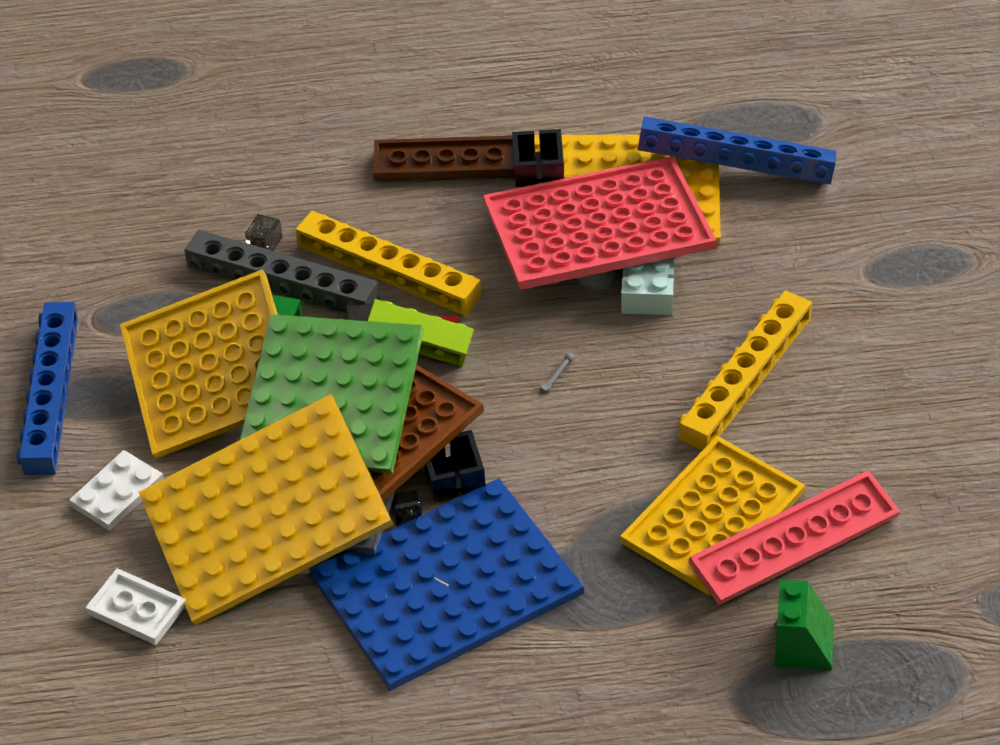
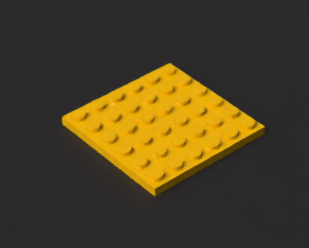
[120,269,278,459]

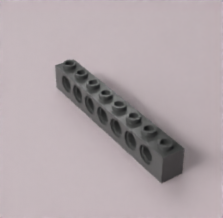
[184,230,380,319]

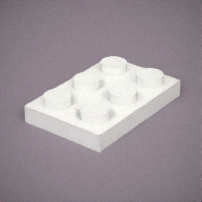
[69,450,164,531]
[85,568,186,645]

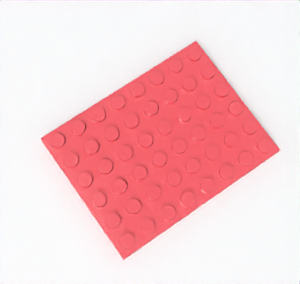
[483,156,717,290]

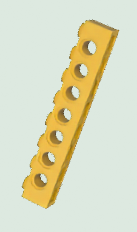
[296,211,482,316]
[678,290,812,451]

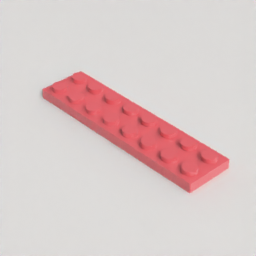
[688,470,900,605]

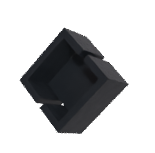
[512,129,564,187]
[423,430,486,501]

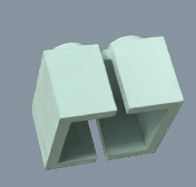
[621,258,675,315]

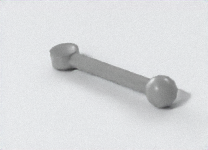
[541,353,574,393]

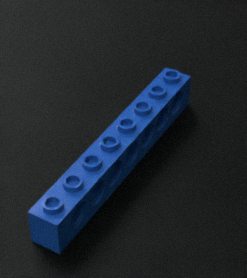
[637,116,836,185]
[17,302,78,475]

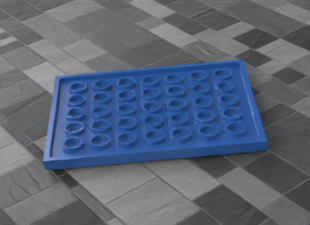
[309,478,584,691]

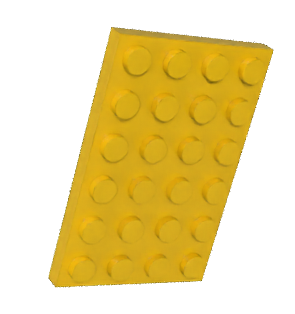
[620,436,805,596]

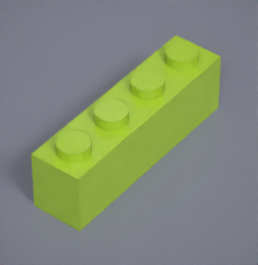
[368,299,474,367]

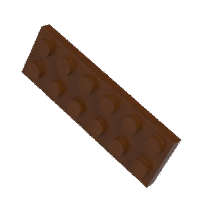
[373,136,515,180]

